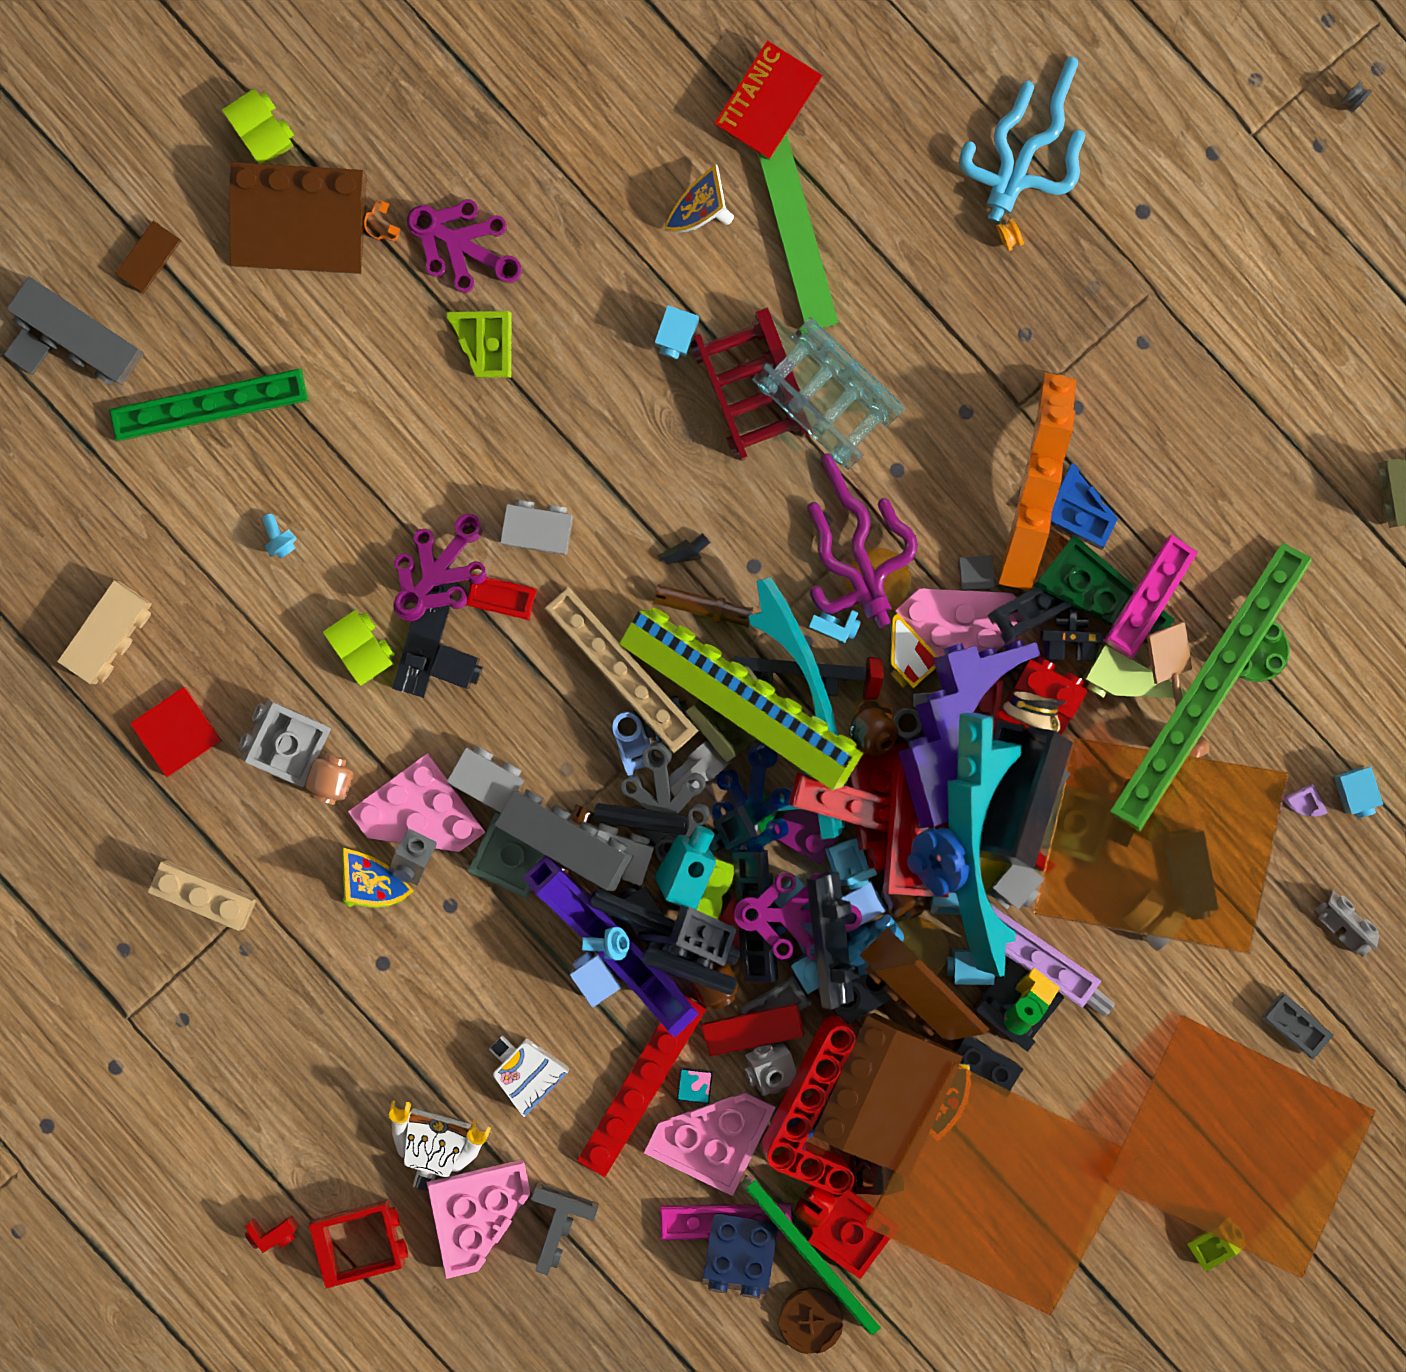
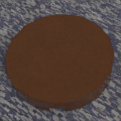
[778,1287,844,1354]

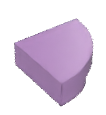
[1282,784,1328,816]

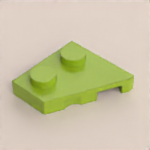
[447,311,512,379]

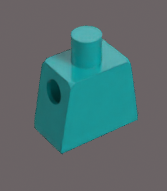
[654,825,716,910]

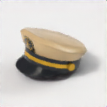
[1004,691,1067,732]

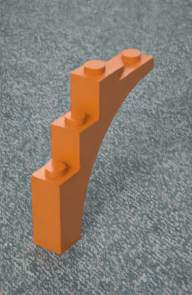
[999,372,1077,591]

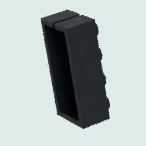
[979,720,1073,869]

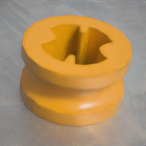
[996,218,1024,251]

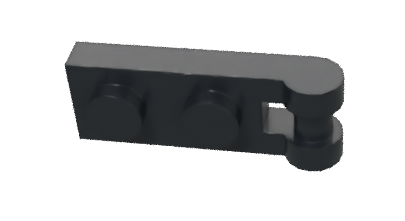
[987,587,1073,644]

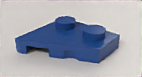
[1050,463,1118,550]

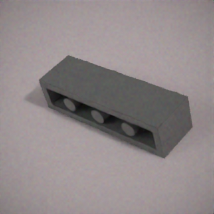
[7,276,144,386]
[495,789,633,891]

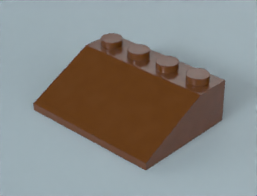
[229,162,367,274]
[813,1013,963,1176]

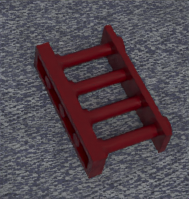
[690,307,815,461]

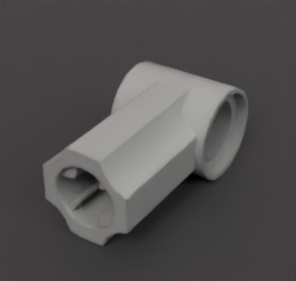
[668,739,731,796]

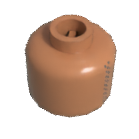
[305,754,353,805]

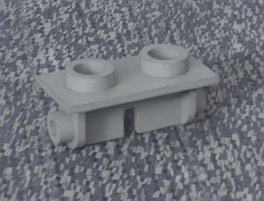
[1315,891,1380,957]

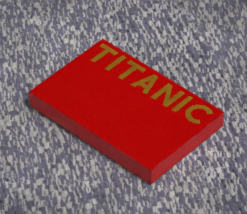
[714,40,823,160]

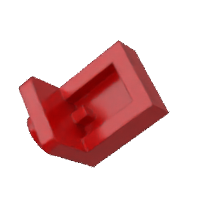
[244,1215,300,1253]

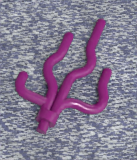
[807,453,918,628]

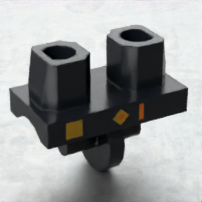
[1040,608,1103,661]

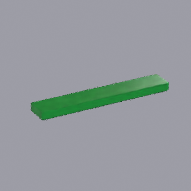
[109,368,309,442]
[741,1175,881,1335]

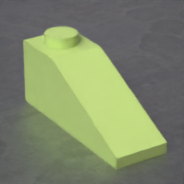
[1082,645,1187,699]

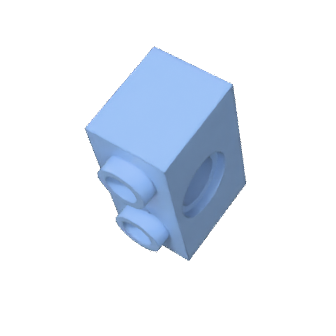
[570,951,622,1008]

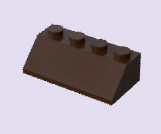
[859,927,990,1041]

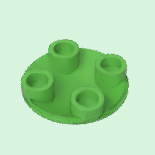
[1239,622,1290,682]

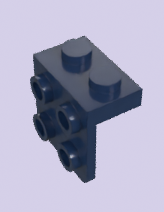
[701,1214,778,1299]

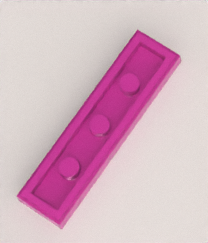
[1104,534,1198,659]
[660,1203,792,1240]

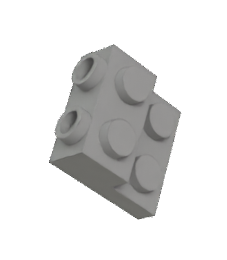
[238,698,331,787]

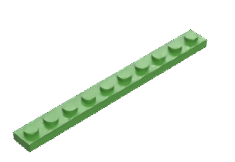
[1110,542,1311,831]

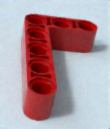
[761,1016,855,1195]

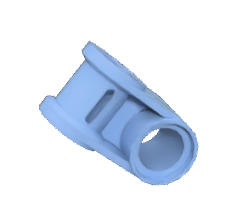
[612,711,656,776]

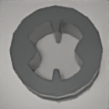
[1340,80,1372,113]

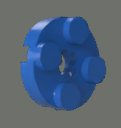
[907,827,970,896]

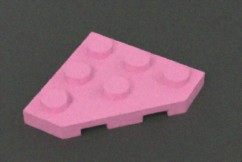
[895,589,1017,657]
[348,753,486,852]
[644,1091,775,1196]
[426,1159,530,1279]

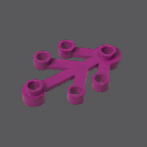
[407,199,522,293]
[393,514,487,621]
[734,872,862,960]

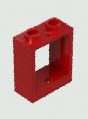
[309,1199,409,1289]

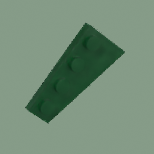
[1034,535,1175,644]

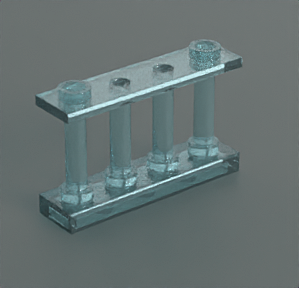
[752,317,906,470]

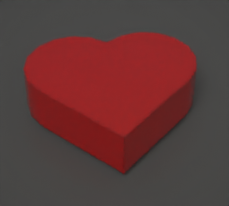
[863,657,884,700]

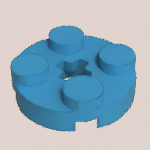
[847,915,904,975]

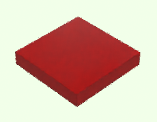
[130,687,222,778]

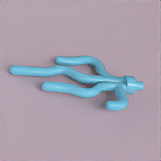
[959,57,1085,223]

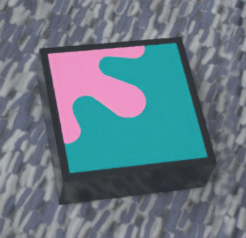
[677,1067,713,1104]

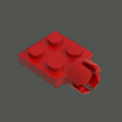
[794,1185,899,1279]

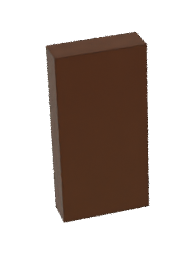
[115,220,181,294]

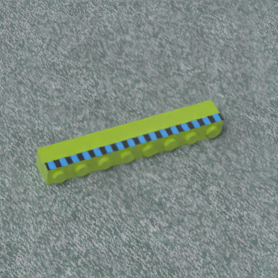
[620,608,863,790]

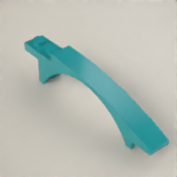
[749,577,845,839]
[948,712,1021,976]

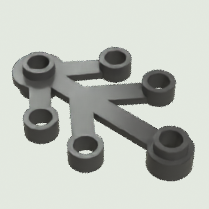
[621,742,710,861]

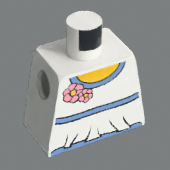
[489,1035,570,1117]

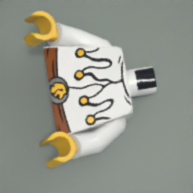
[389,1100,491,1191]

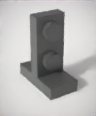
[531,1183,599,1276]

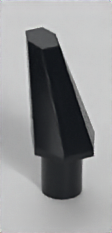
[657,533,711,564]

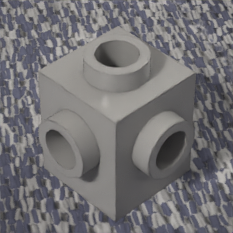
[744,1042,797,1096]

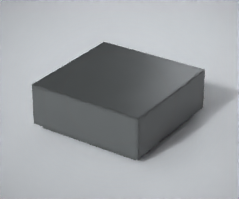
[4,329,52,375]
[959,555,995,591]

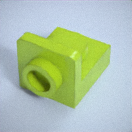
[1187,1217,1246,1272]

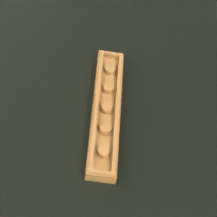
[544,587,698,753]

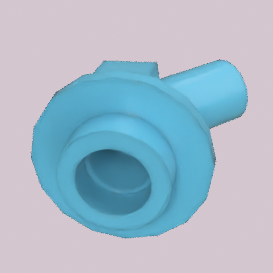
[262,514,297,559]
[582,927,630,960]

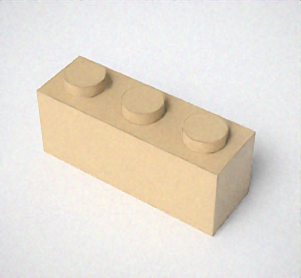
[57,580,152,684]
[148,860,258,931]

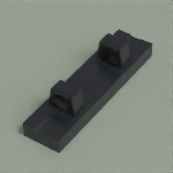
[392,569,458,698]
[734,656,867,697]
[732,849,779,982]
[806,871,859,1009]

